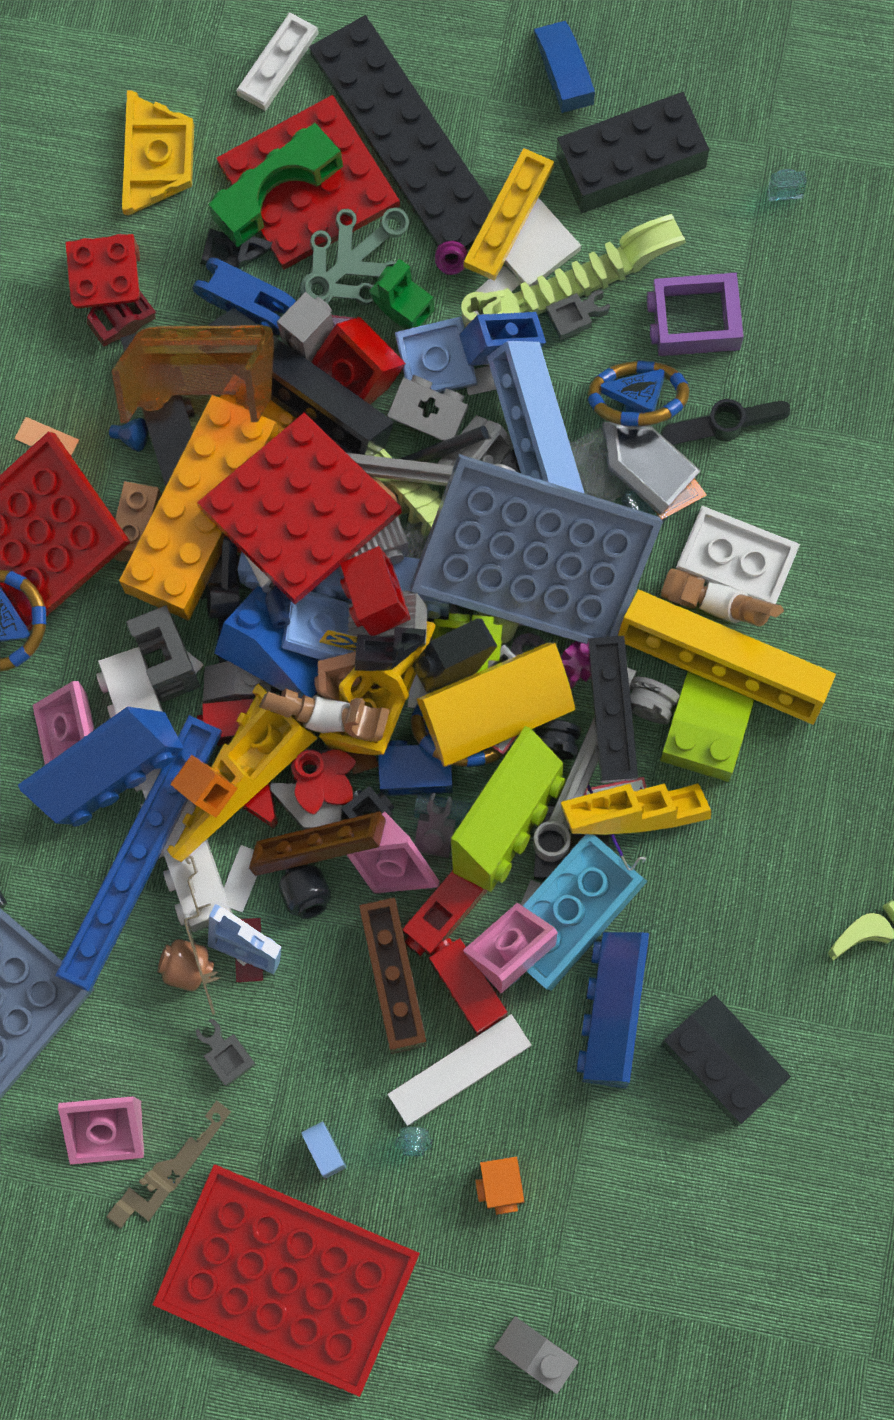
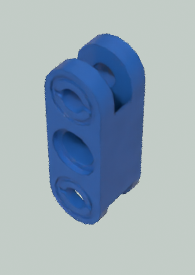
[192,258,296,335]

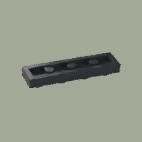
[587,636,638,783]

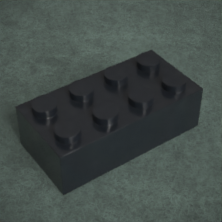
[556,92,709,214]

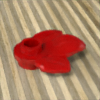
[291,749,356,815]

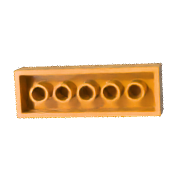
[119,395,279,621]

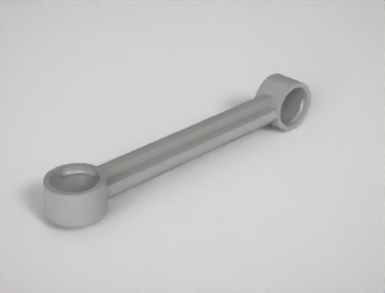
[347,453,516,486]
[533,667,637,862]

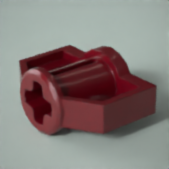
[87,291,156,347]

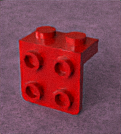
[65,234,140,309]

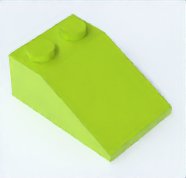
[660,671,754,782]

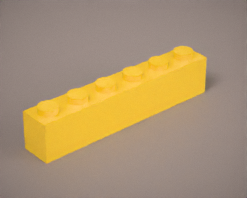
[618,589,836,725]

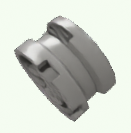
[630,676,680,724]

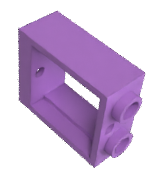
[647,273,744,356]

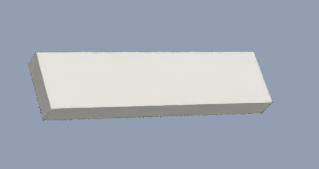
[388,1014,532,1126]

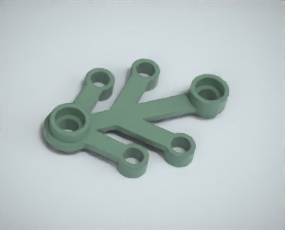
[301,208,409,305]

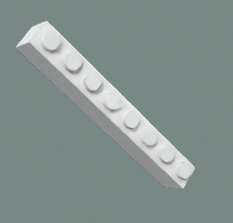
[96,647,233,932]

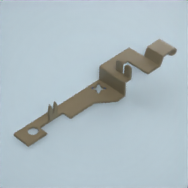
[184,856,220,1015]
[107,1100,231,1229]

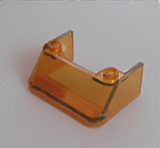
[112,325,274,423]

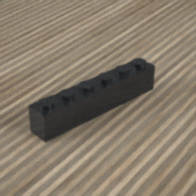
[202,308,394,456]

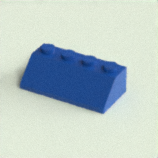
[18,706,184,827]
[576,932,649,1089]

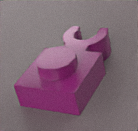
[561,641,591,689]

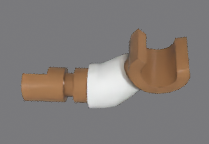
[661,568,784,626]
[259,689,389,742]

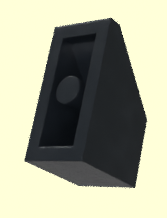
[412,619,498,693]

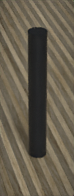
[399,426,489,462]

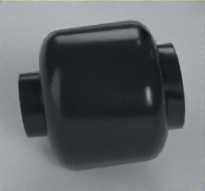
[278,865,331,919]

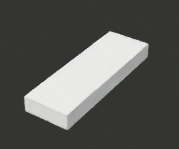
[236,12,318,111]

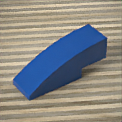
[534,21,595,113]

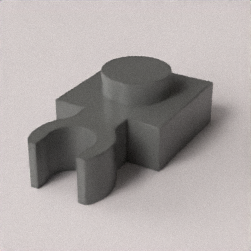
[546,290,610,341]
[415,793,456,858]
[196,1019,256,1087]

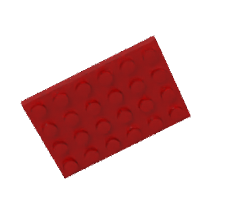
[152,1164,420,1397]

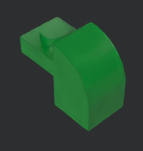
[369,259,435,330]

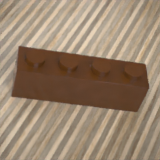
[359,897,427,1054]

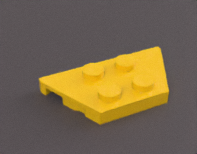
[122,90,194,215]

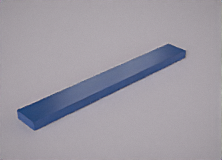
[55,715,222,993]

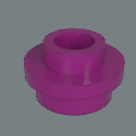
[435,241,468,275]

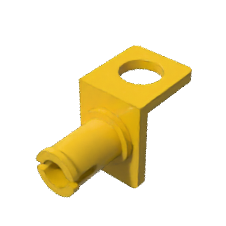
[339,651,419,704]

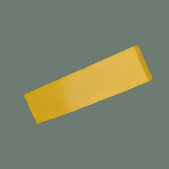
[561,783,711,835]

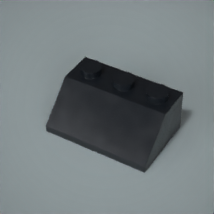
[661,995,791,1127]

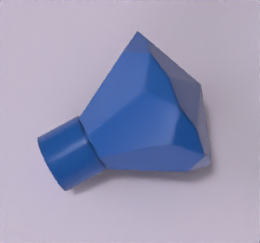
[109,418,148,452]

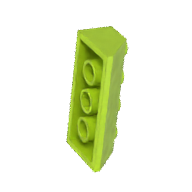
[451,726,566,892]

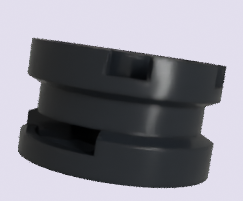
[533,719,582,760]

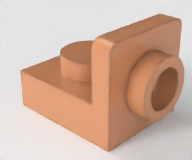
[315,651,362,701]

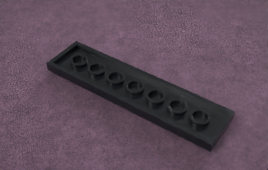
[309,15,493,259]

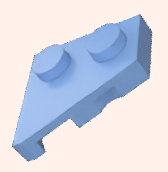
[208,904,281,974]

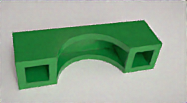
[208,123,343,247]

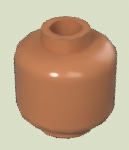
[157,939,214,991]

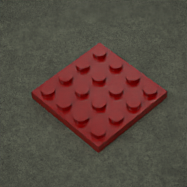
[216,95,400,270]
[197,413,402,605]
[0,431,131,631]

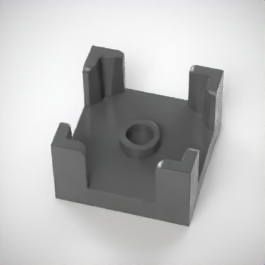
[126,605,201,703]

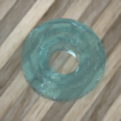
[395,1127,432,1156]

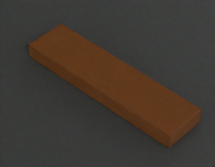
[249,812,386,876]

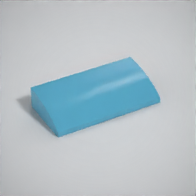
[523,834,647,991]

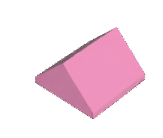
[33,681,95,765]
[347,812,440,894]
[463,903,558,993]
[58,1096,144,1165]

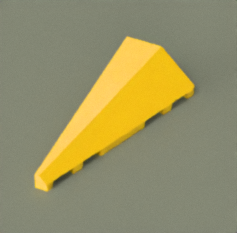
[167,683,317,862]

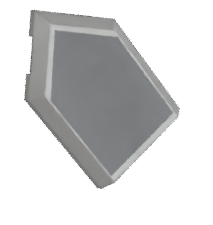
[602,422,701,515]

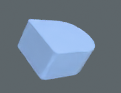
[301,1121,346,1179]

